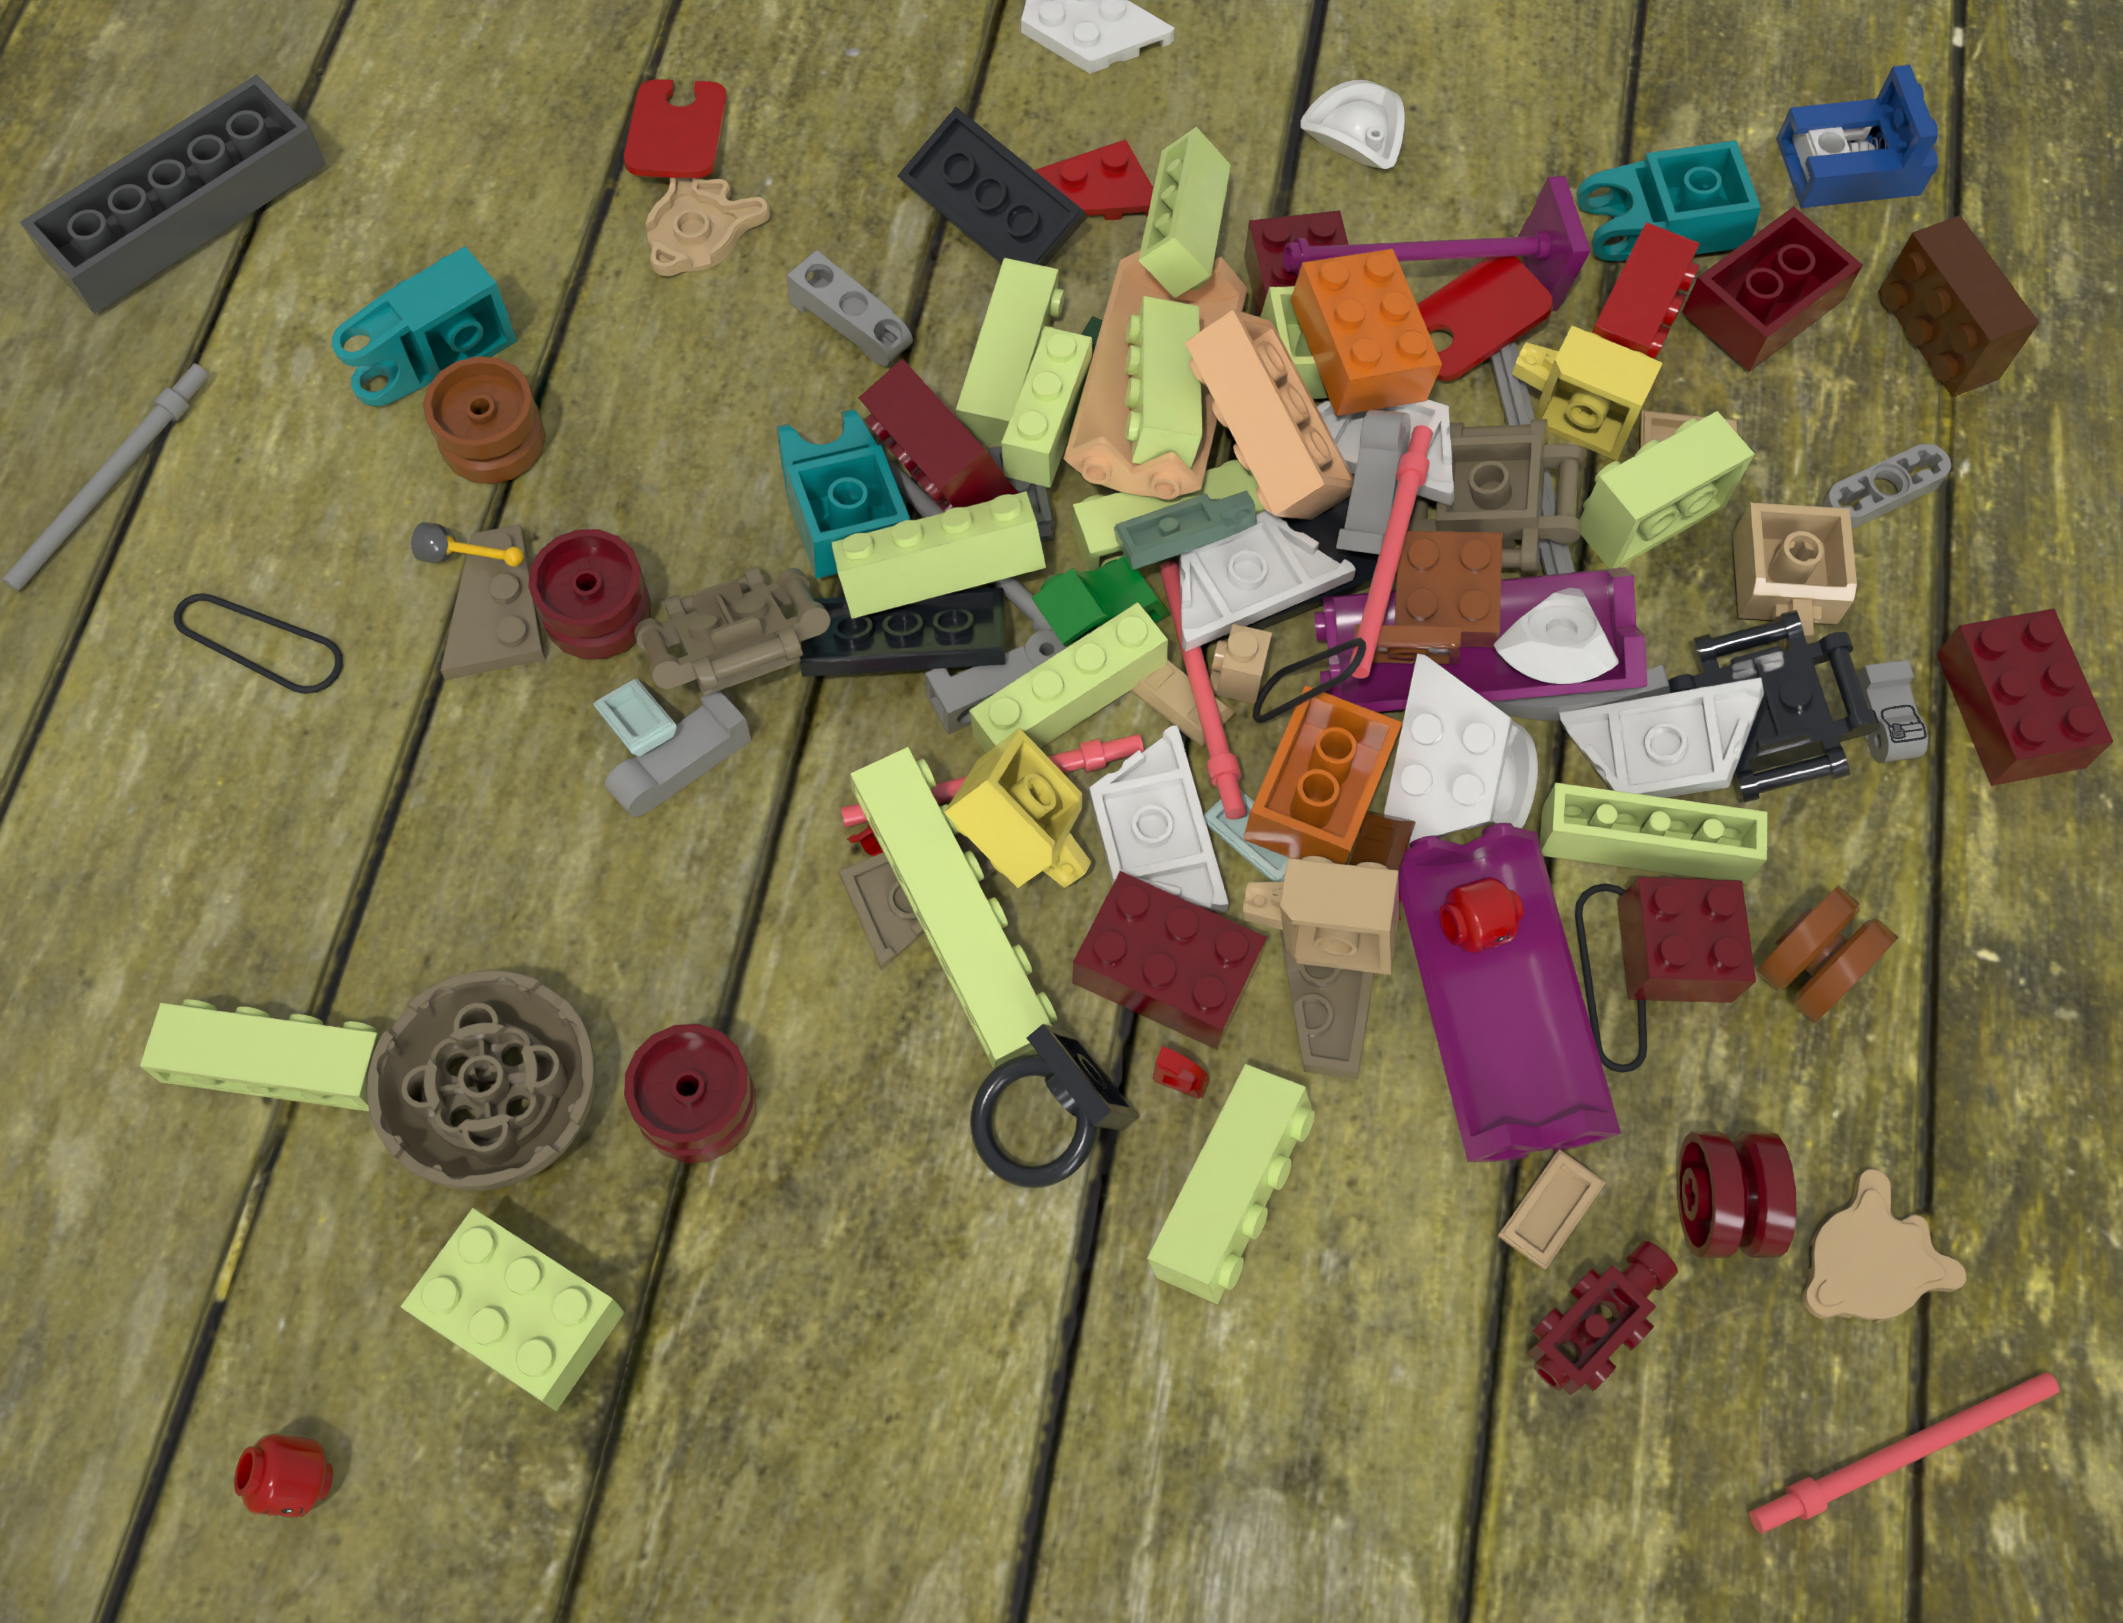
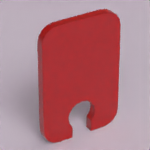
[624,79,727,178]
[1417,256,1553,381]

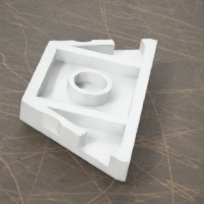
[1021,0,1175,74]
[1317,399,1454,506]
[1179,510,1356,652]
[1384,654,1513,845]
[1559,677,1764,798]
[1089,725,1229,913]

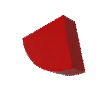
[1152,1046,1210,1099]

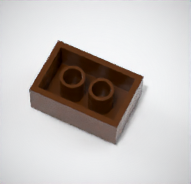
[1878,215,2039,397]

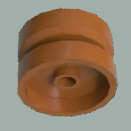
[423,356,546,484]
[1755,885,1899,1023]

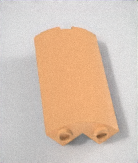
[1064,250,1248,500]

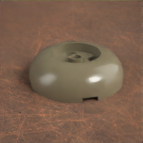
[367,970,596,1191]

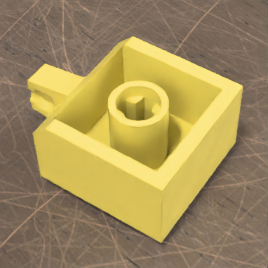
[1512,326,1663,461]
[944,728,1091,888]

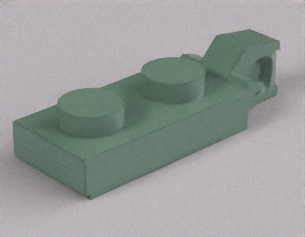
[1114,490,1257,570]

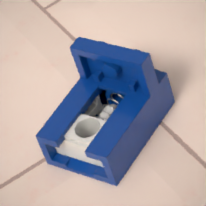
[1776,65,1938,208]

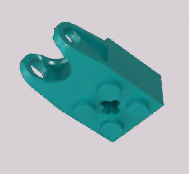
[1576,140,1761,261]
[331,246,517,406]
[777,409,910,579]

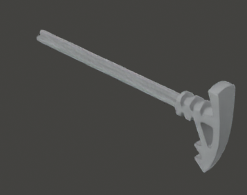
[1489,340,1670,721]

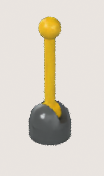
[411,522,524,567]

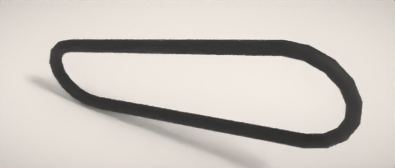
[174,593,343,694]
[1252,638,1366,723]
[1575,883,1647,1073]

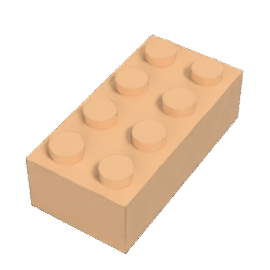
[1185,309,1354,520]

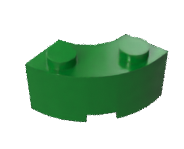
[1031,556,1170,647]

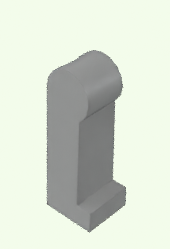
[787,250,913,367]
[1336,409,1411,554]
[925,630,1067,735]
[605,691,752,817]

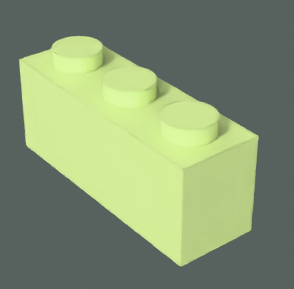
[1001,326,1092,488]

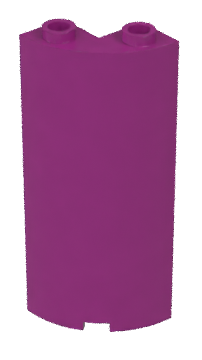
[1314,567,1647,712]
[1398,823,1621,1162]

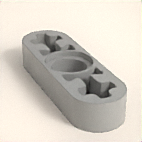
[1821,444,1951,529]

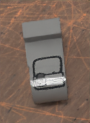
[1857,660,1928,763]

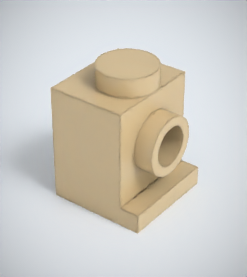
[1210,624,1272,704]

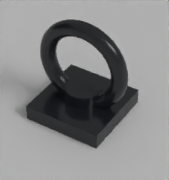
[970,1024,1139,1188]

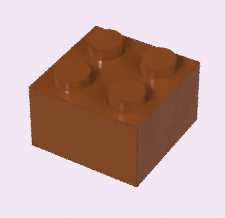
[1394,531,1502,648]

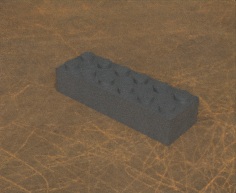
[20,75,326,314]

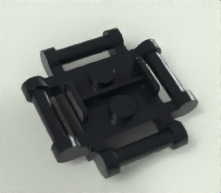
[1668,610,1880,803]

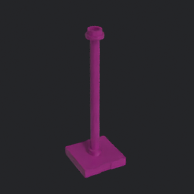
[1283,176,1591,311]

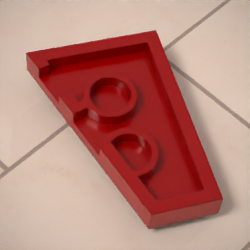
[1035,139,1154,220]

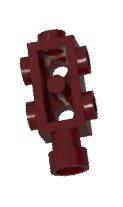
[1527,1241,1678,1395]

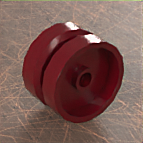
[528,529,652,659]
[624,1024,756,1163]
[1677,1131,1797,1258]

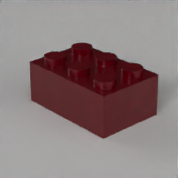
[1682,206,1863,372]
[858,358,1018,512]
[1936,608,2113,786]
[1072,871,1267,1050]

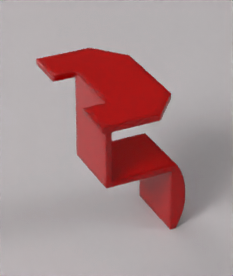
[847,825,883,857]

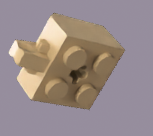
[1733,502,1857,649]
[1243,856,1399,975]

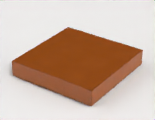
[1354,624,1461,665]

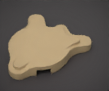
[646,177,770,276]
[1802,1169,1967,1323]

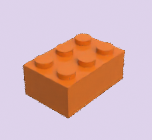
[1290,249,1442,416]
[1243,685,1403,865]

